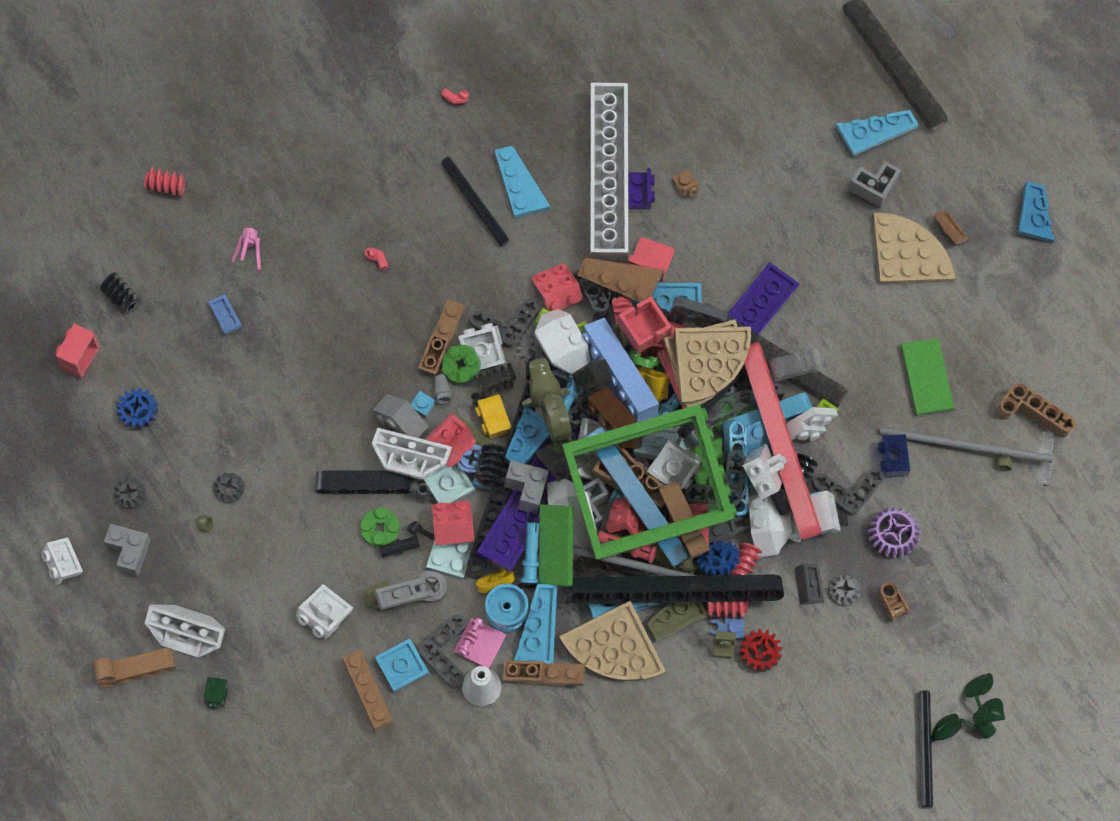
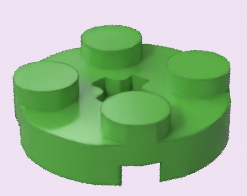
[442,344,481,383]
[627,349,661,370]
[360,507,400,547]

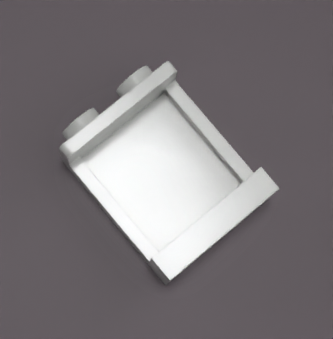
[789,491,841,543]

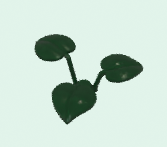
[931,673,1005,743]

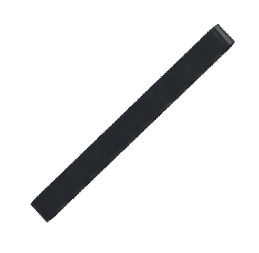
[467,383,539,579]
[568,574,784,604]

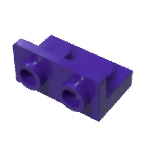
[628,168,655,209]

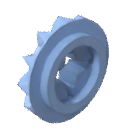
[457,444,482,474]

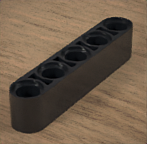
[315,470,411,494]

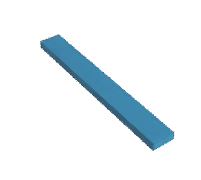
[585,426,690,567]

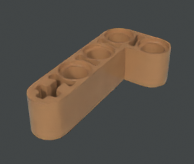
[997,383,1076,438]
[658,480,710,559]
[93,648,176,688]

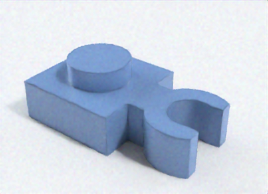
[710,618,745,640]

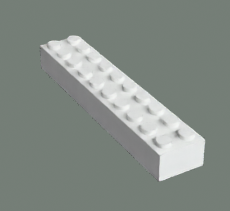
[590,83,628,261]

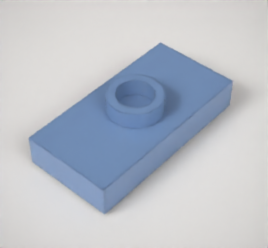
[208,294,242,335]

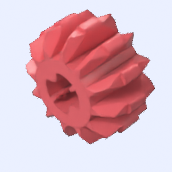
[612,296,632,324]

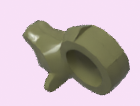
[522,358,572,443]

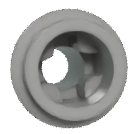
[434,374,453,404]

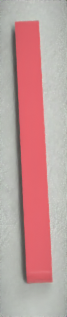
[744,341,822,540]

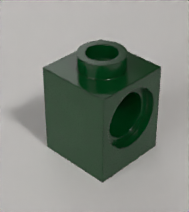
[203,677,229,709]

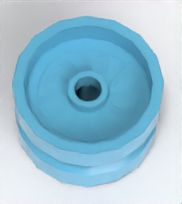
[485,584,529,633]

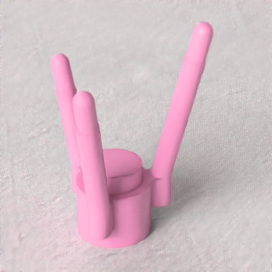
[231,228,261,270]

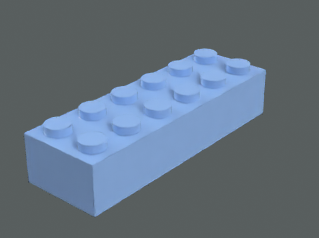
[582,318,659,422]

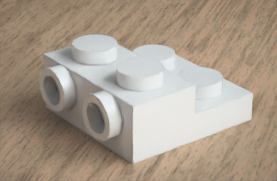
[459,323,506,370]
[787,407,838,441]
[647,439,703,490]
[296,584,353,640]

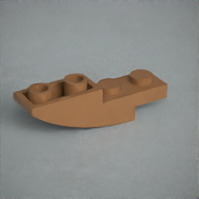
[418,299,466,375]
[503,660,585,687]

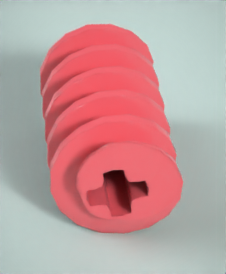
[144,166,185,197]
[726,543,762,575]
[707,601,748,619]

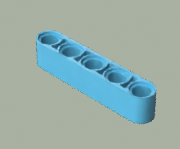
[720,393,813,433]
[724,419,749,516]

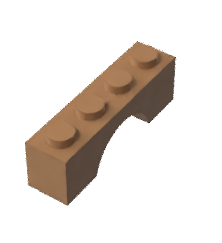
[342,649,394,734]

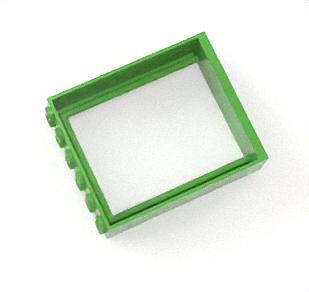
[562,404,737,561]

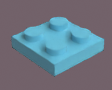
[375,638,429,692]

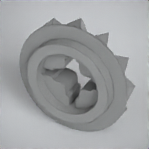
[415,571,447,602]
[829,574,861,605]

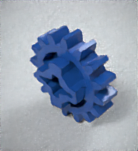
[116,387,159,429]
[697,540,740,575]

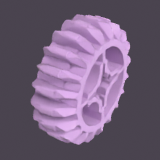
[868,506,921,559]

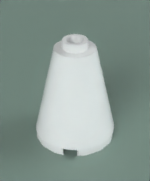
[462,666,501,707]

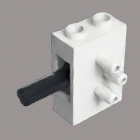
[743,444,790,516]

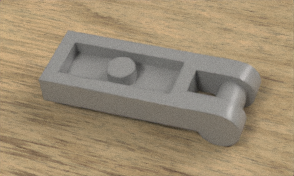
[374,577,431,610]

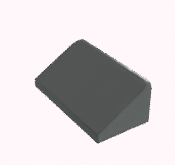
[795,564,824,605]

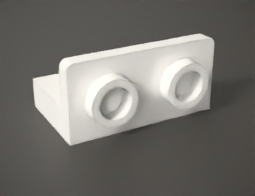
[41,537,83,585]

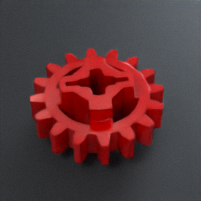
[739,628,783,672]

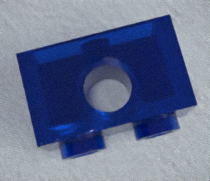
[878,434,911,478]

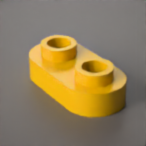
[476,569,515,594]

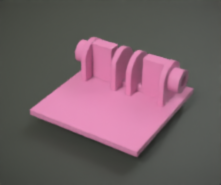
[454,617,507,668]

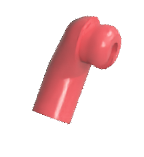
[441,88,469,105]
[364,248,389,271]

